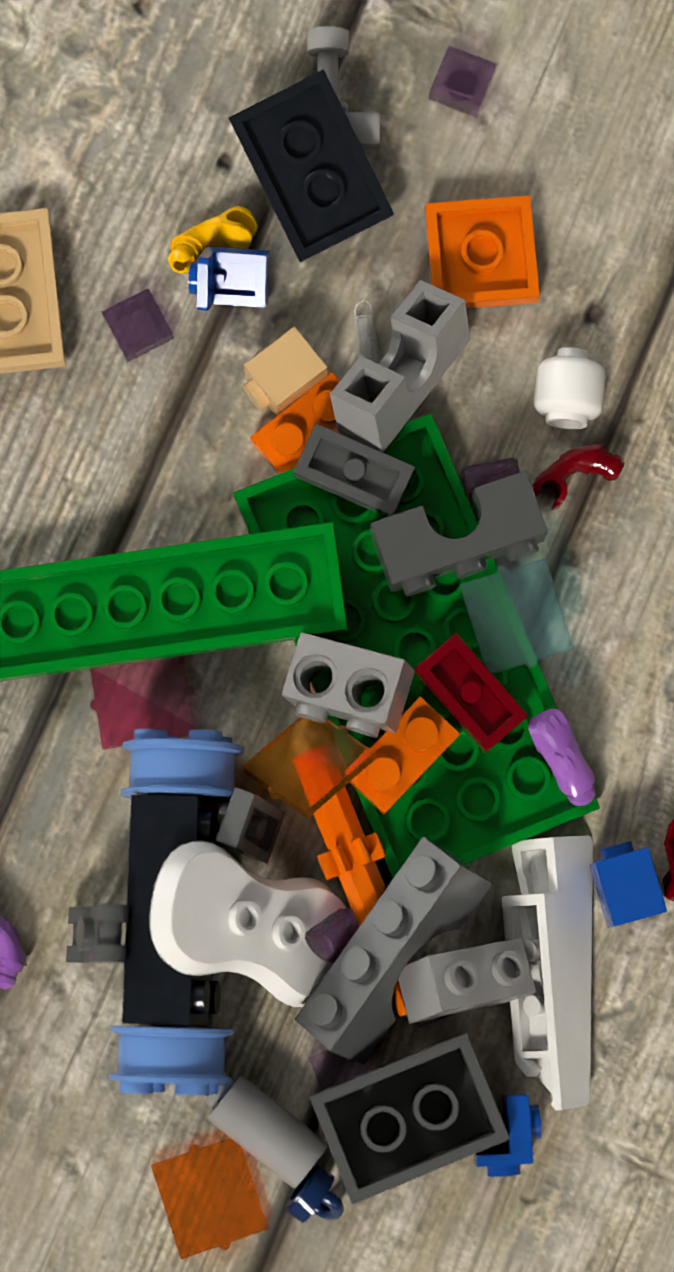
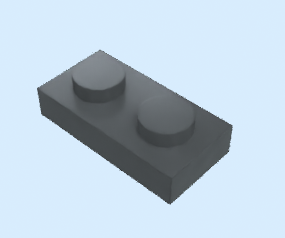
[294,424,415,517]
[216,788,286,864]

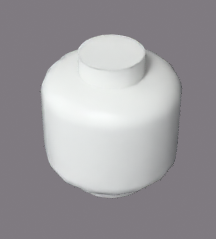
[534,347,606,429]

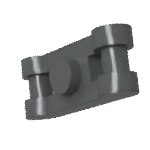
[66,904,129,964]

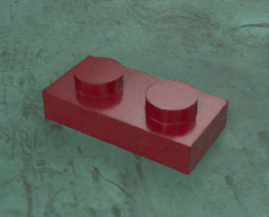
[414,633,528,754]

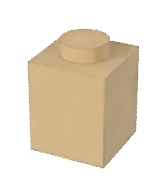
[243,326,328,416]

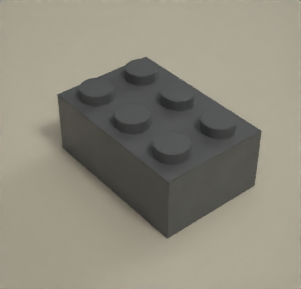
[310,1032,510,1205]

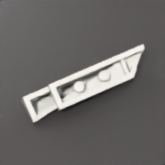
[502,835,593,1110]

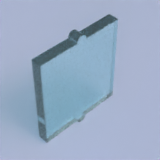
[459,559,574,674]

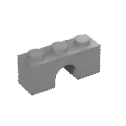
[330,280,470,453]

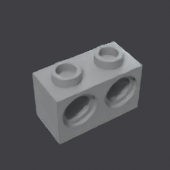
[281,632,415,737]
[398,938,536,1024]

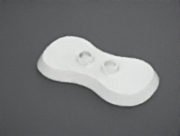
[150,841,351,1008]

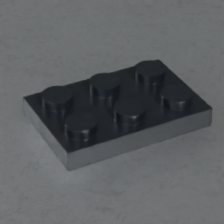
[228,69,394,262]

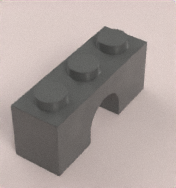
[370,470,548,596]

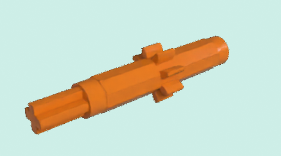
[293,748,410,1017]

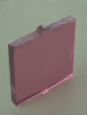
[90,656,195,750]

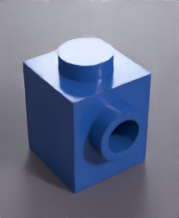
[589,841,667,928]

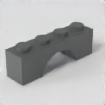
[294,836,492,1065]

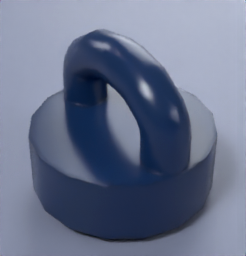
[286,1165,344,1223]

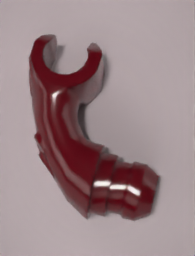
[532,443,625,510]

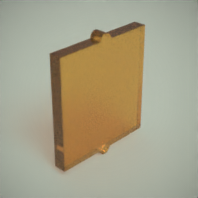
[243,717,376,819]
[151,1138,269,1259]

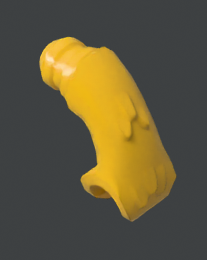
[168,206,258,274]

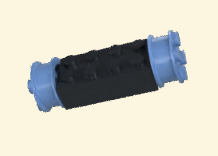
[108,729,244,1096]

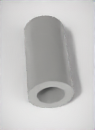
[205,1074,328,1189]

